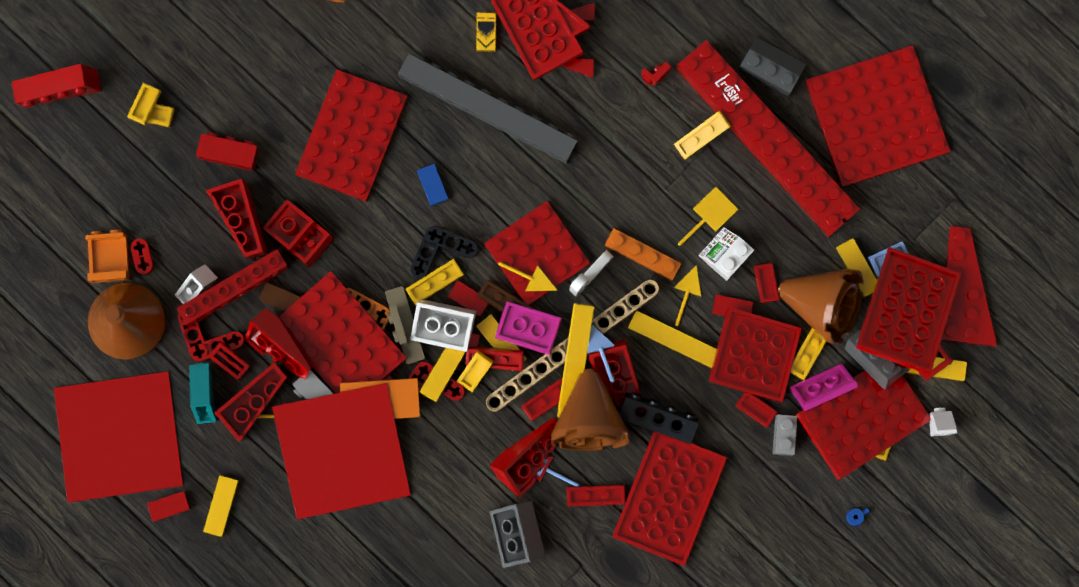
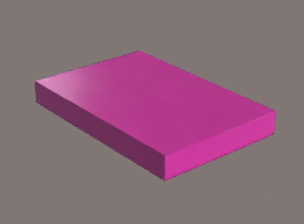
[495,301,562,355]
[790,363,858,411]

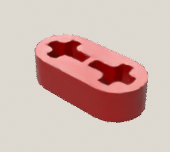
[131,239,154,275]

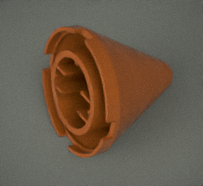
[778,268,864,345]
[88,283,166,360]
[551,369,630,451]

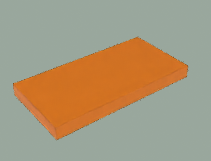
[340,378,420,419]

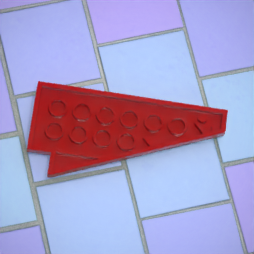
[491,0,591,81]

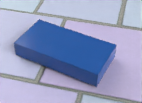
[417,164,448,206]

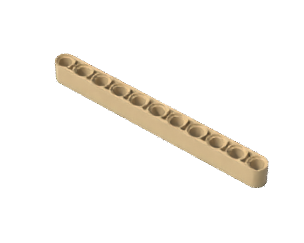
[486,280,659,412]

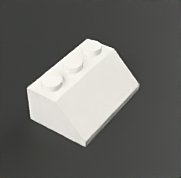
[410,299,476,352]

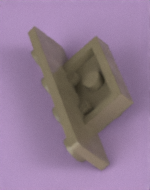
[385,286,425,364]

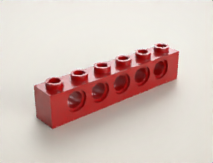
[177,249,288,328]

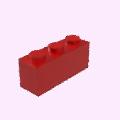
[196,132,259,171]

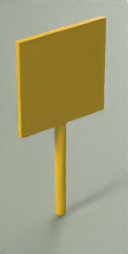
[678,187,738,246]

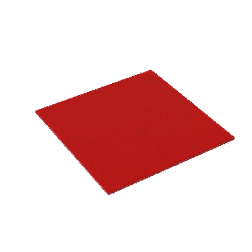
[54,372,183,503]
[272,383,411,520]

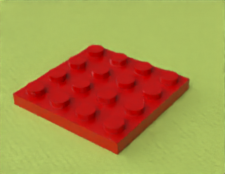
[484,201,590,305]
[708,307,802,402]

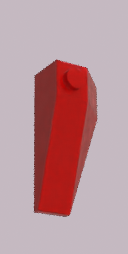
[245,308,311,380]
[588,339,646,413]
[489,418,558,498]

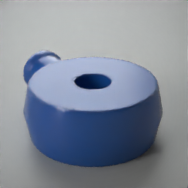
[846,507,870,526]

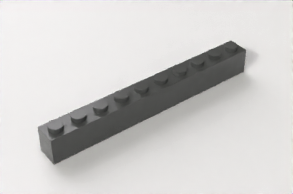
[398,54,577,164]

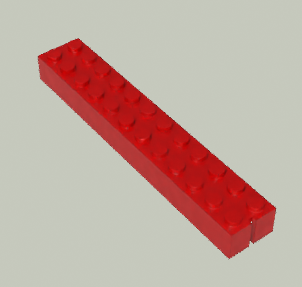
[677,40,860,237]

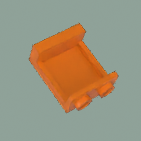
[86,230,130,283]

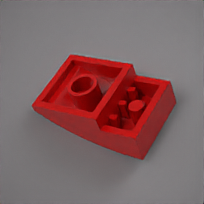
[262,200,334,268]

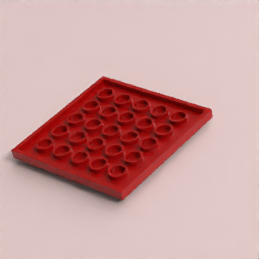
[805,46,950,188]

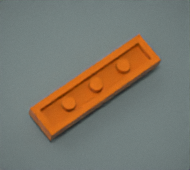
[605,228,681,281]

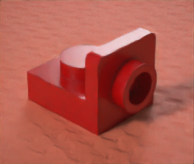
[641,62,671,87]

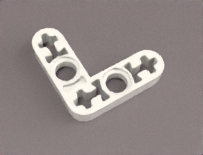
[569,250,614,297]

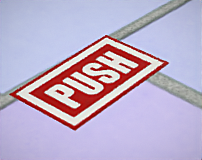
[713,73,745,106]

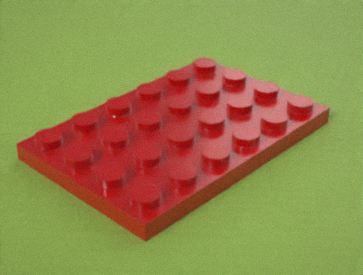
[295,70,408,202]
[856,247,961,375]
[278,271,407,393]
[796,371,931,480]
[612,431,727,566]

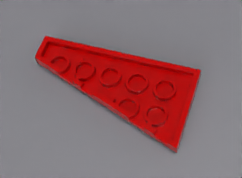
[941,226,997,347]

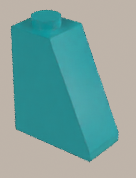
[189,363,216,424]

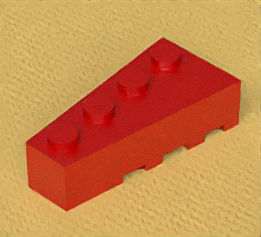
[12,64,101,108]
[206,179,268,260]
[215,362,287,442]

